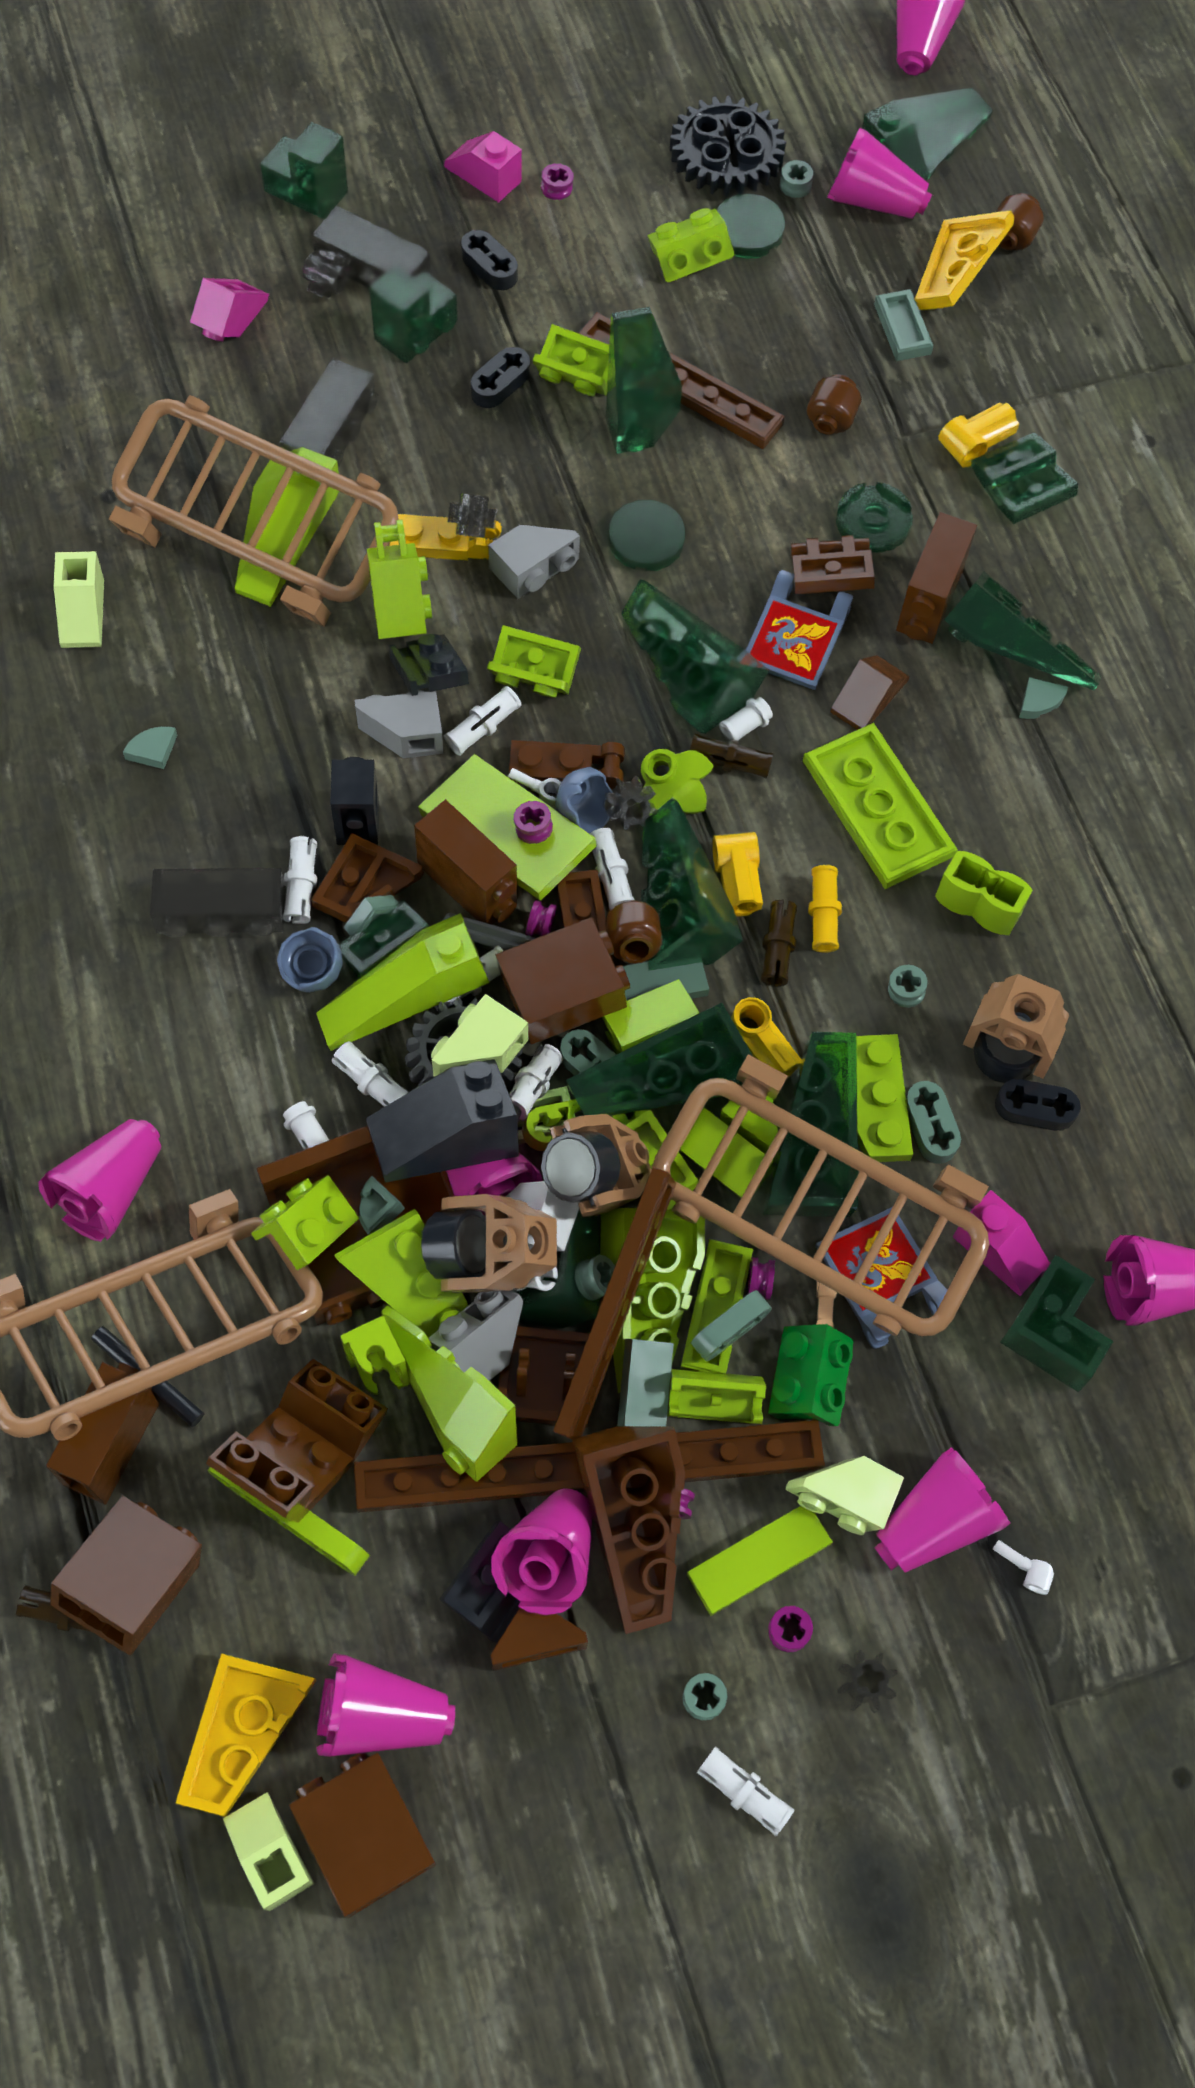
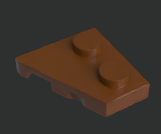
[311,833,424,923]

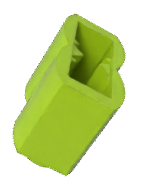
[935,851,1033,935]

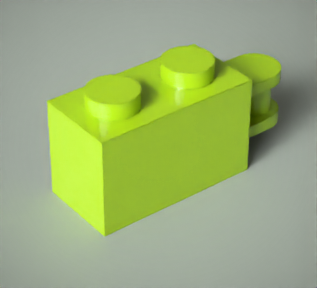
[367,519,432,639]

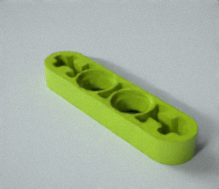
[208,1467,370,1576]

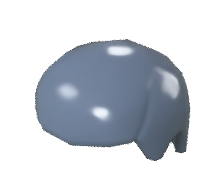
[555,767,613,834]
[277,927,343,993]

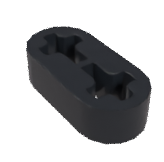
[461,230,518,291]
[471,347,530,408]
[995,1079,1081,1131]

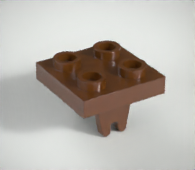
[498,1326,590,1428]

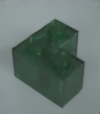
[260,122,348,220]
[370,265,458,364]
[1000,1255,1114,1392]

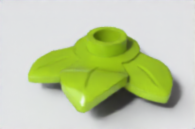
[641,749,714,823]

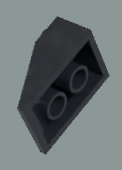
[366,1059,519,1182]

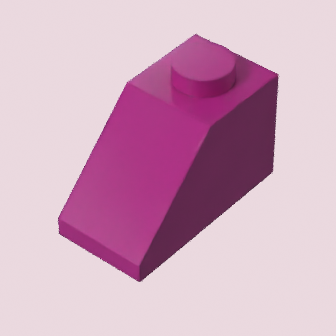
[444,131,522,202]
[190,278,269,341]
[953,1190,1050,1296]

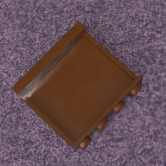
[256,1126,454,1325]

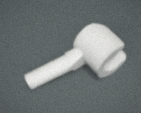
[508,768,561,810]
[993,1540,1054,1595]

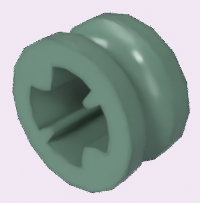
[780,160,814,198]
[888,965,928,1008]
[575,1255,615,1300]
[682,1673,727,1721]

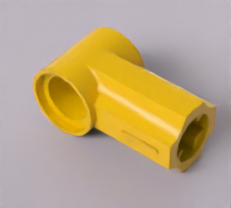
[938,402,1019,468]
[712,832,763,916]
[727,997,803,1078]

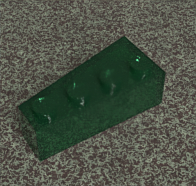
[762,1031,858,1217]

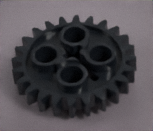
[670,96,786,196]

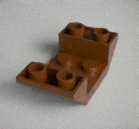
[206,1358,388,1523]

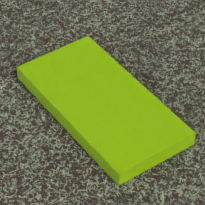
[803,723,958,889]
[418,754,597,901]

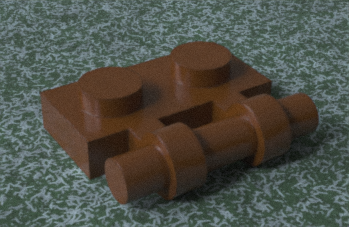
[791,535,874,594]

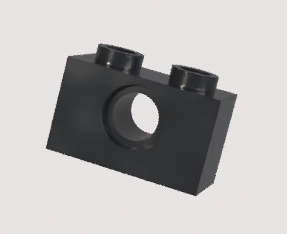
[330,757,379,845]

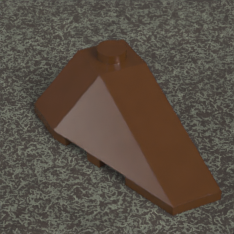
[573,1426,685,1634]

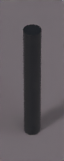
[91,1326,204,1427]

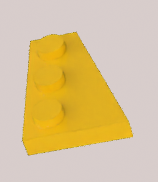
[915,210,1014,310]
[176,1654,317,1817]

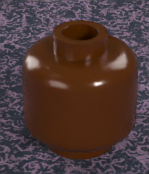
[996,193,1044,251]
[806,374,862,435]
[605,900,663,964]

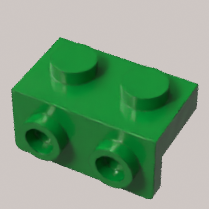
[768,1324,853,1426]

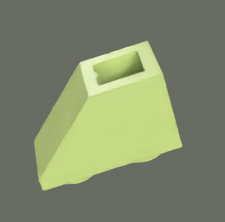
[54,551,104,648]
[431,994,528,1077]
[785,1456,904,1535]
[223,1792,314,1911]

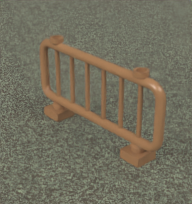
[109,395,399,627]
[652,1054,989,1337]
[0,1189,323,1441]

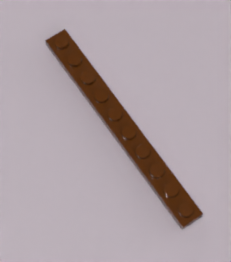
[354,1420,825,1513]

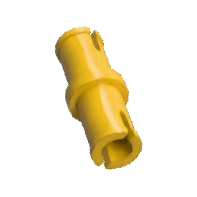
[808,865,842,953]

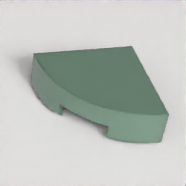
[1019,677,1068,719]
[123,727,177,769]
[343,895,400,938]
[359,1176,405,1235]

